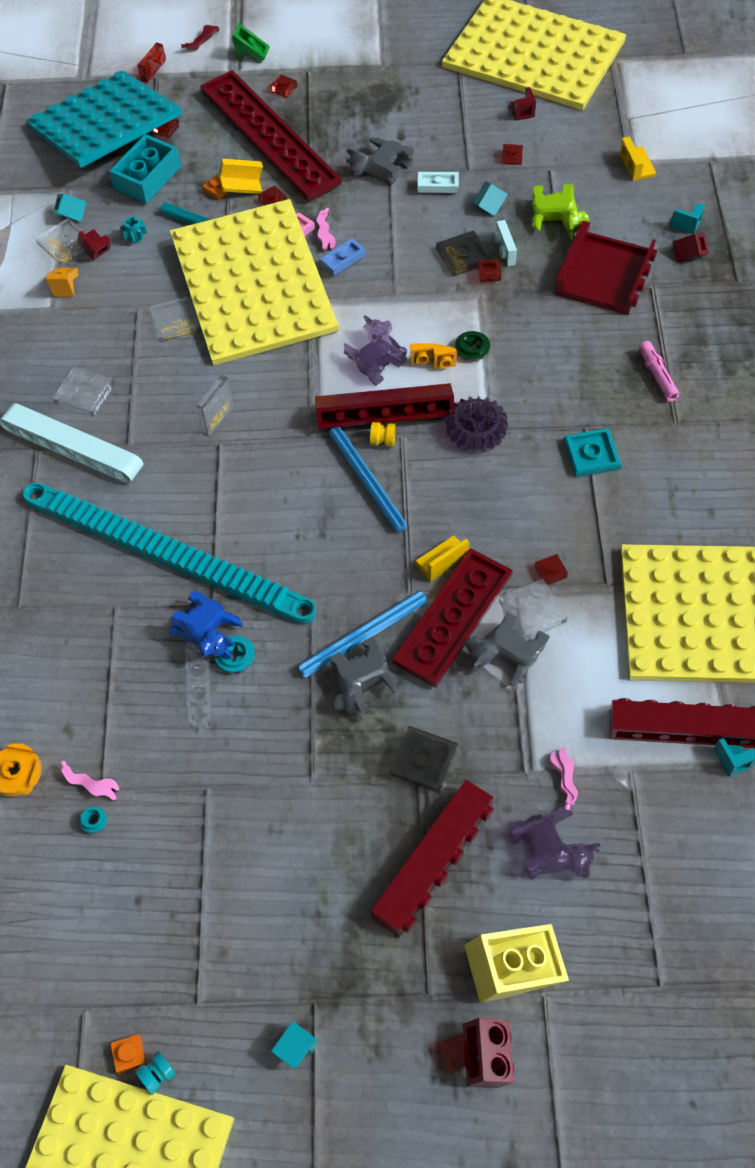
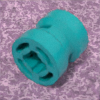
[135,1051,177,1095]

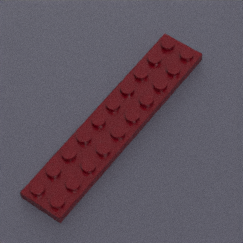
[200,70,341,202]

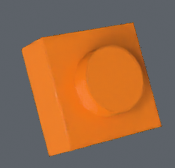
[203,175,228,201]
[110,1034,147,1075]

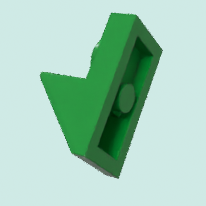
[232,23,270,63]

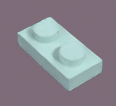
[418,172,459,193]
[493,220,517,267]

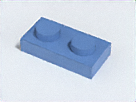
[320,238,366,276]

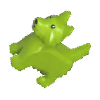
[532,184,590,240]

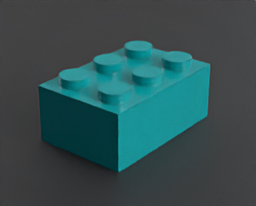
[109,134,181,204]

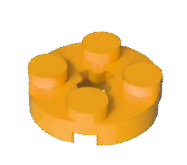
[0,743,42,797]

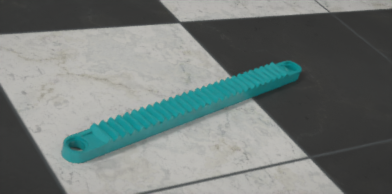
[23,482,316,625]

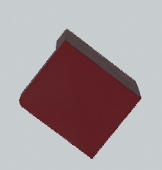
[510,87,536,121]
[77,229,111,260]
[672,233,709,262]

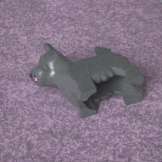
[346,137,414,186]
[464,612,550,685]
[330,636,399,721]

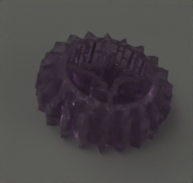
[446,395,508,453]

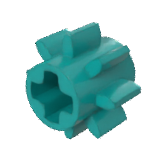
[120,216,147,243]

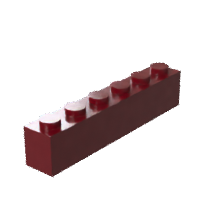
[315,383,455,429]
[609,698,755,748]
[371,779,494,938]

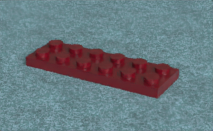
[392,548,513,688]

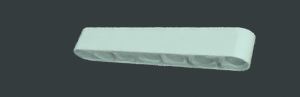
[0,403,143,484]

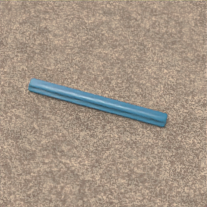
[329,427,407,533]
[298,591,427,677]

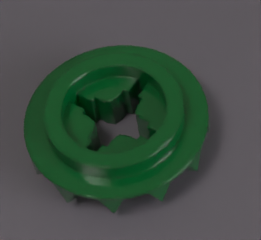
[455,331,490,362]

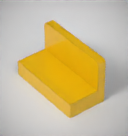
[619,136,656,181]
[218,159,263,194]
[416,535,470,582]

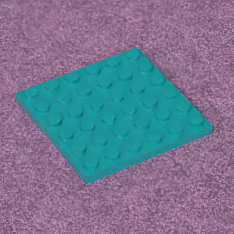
[25,70,182,168]

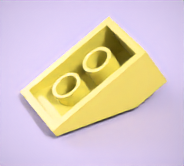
[464,924,569,1003]

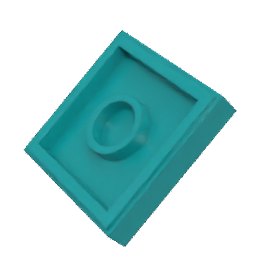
[563,428,622,478]

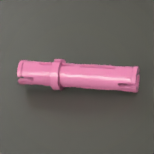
[638,341,680,402]

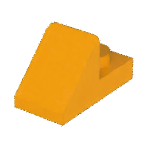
[45,267,78,297]

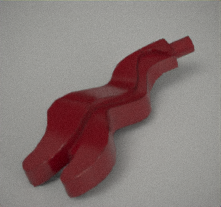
[181,25,219,50]

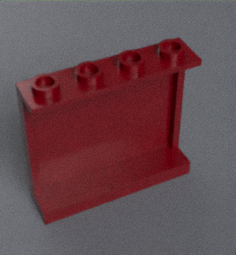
[554,220,657,315]

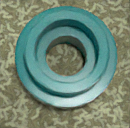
[80,807,107,834]

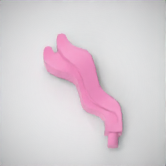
[317,207,336,252]
[549,747,578,812]
[60,761,120,801]

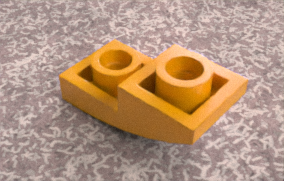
[410,343,457,369]

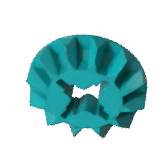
[215,636,255,674]

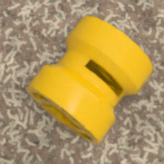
[370,422,396,447]

